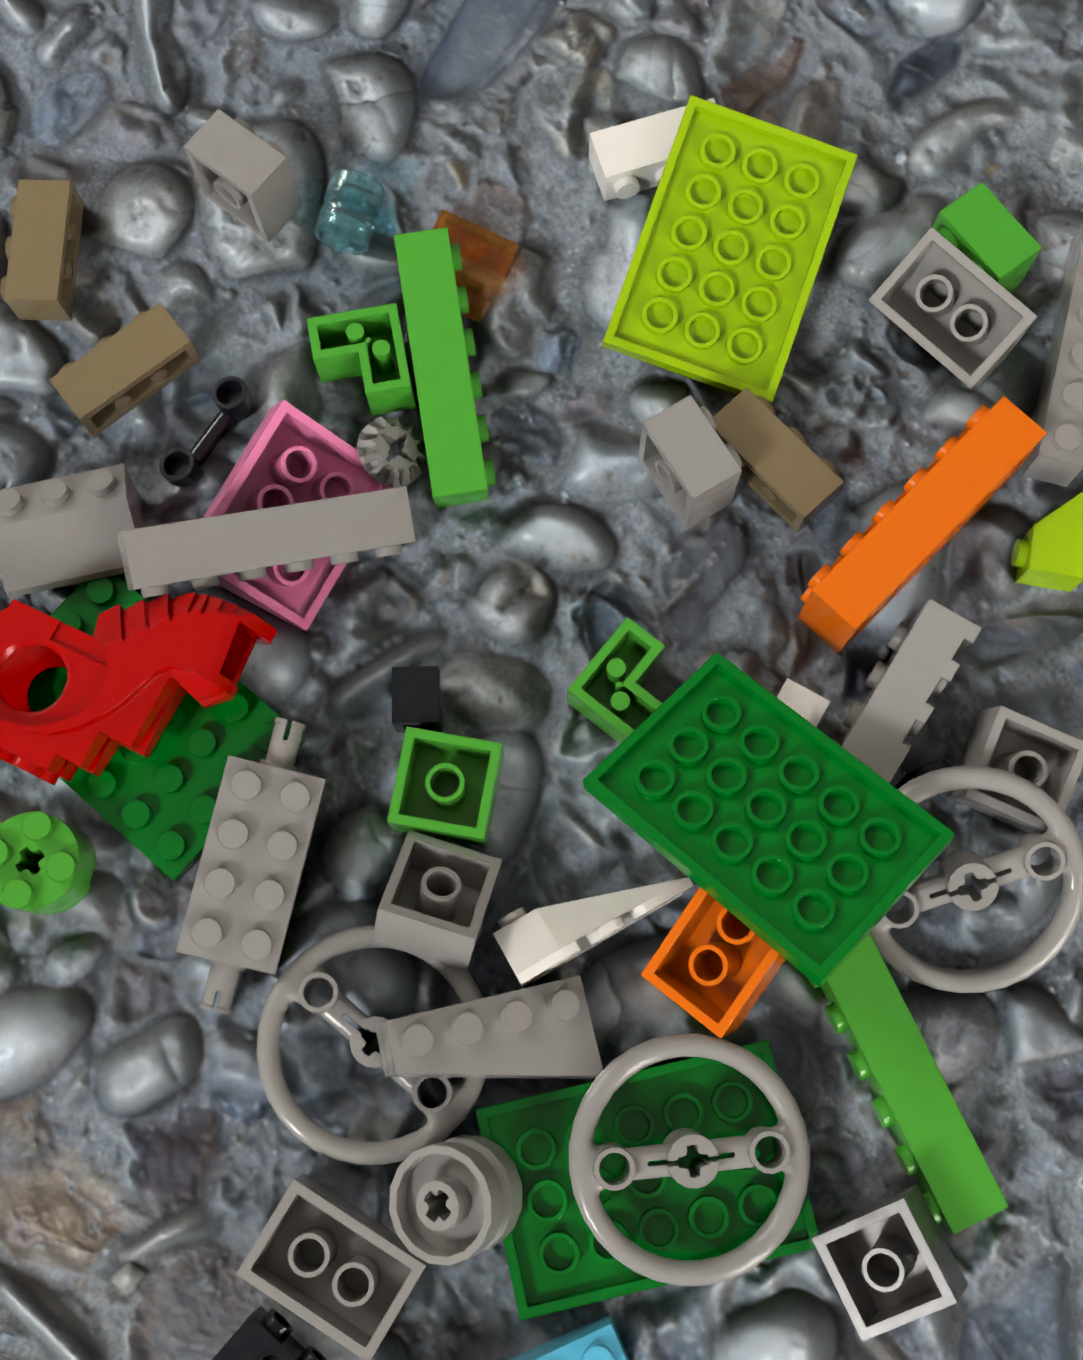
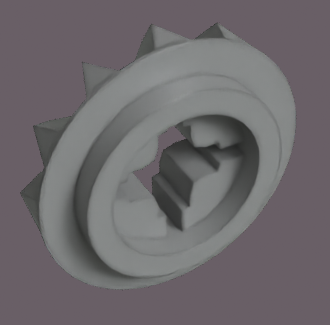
[357,416,427,488]

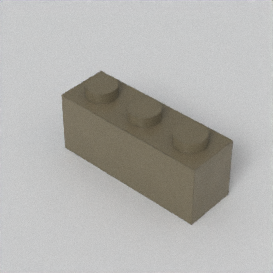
[1,179,84,321]
[49,302,201,437]
[713,388,844,533]

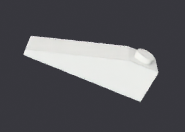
[493,877,694,988]

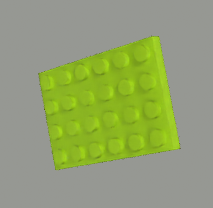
[601,95,858,404]

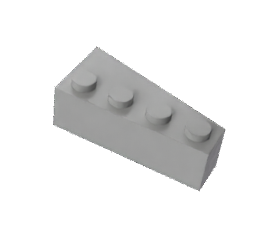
[832,599,982,783]
[375,975,603,1079]

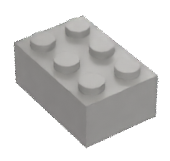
[236,1174,428,1360]

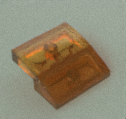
[433,209,522,323]

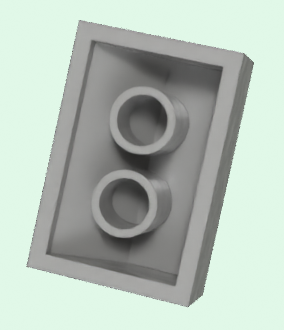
[868,227,1038,392]
[0,463,143,598]

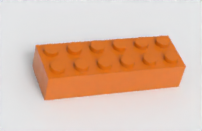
[798,396,1047,654]

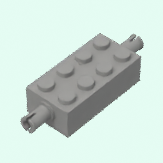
[176,717,326,1015]

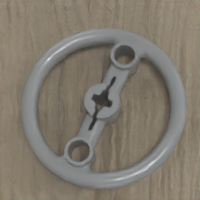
[870,765,1083,993]
[257,925,486,1165]
[569,1034,810,1286]

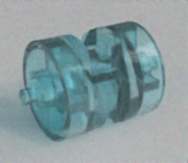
[314,169,385,255]

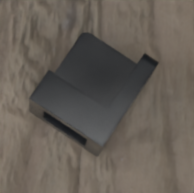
[392,666,443,733]

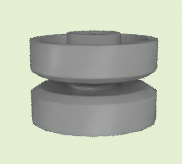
[389,1134,522,1266]

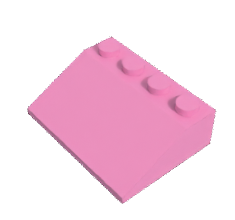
[203,400,392,631]

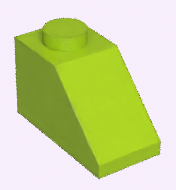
[1011,492,1083,592]

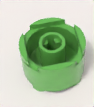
[0,811,97,915]

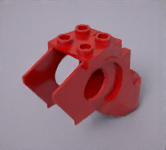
[0,592,278,785]

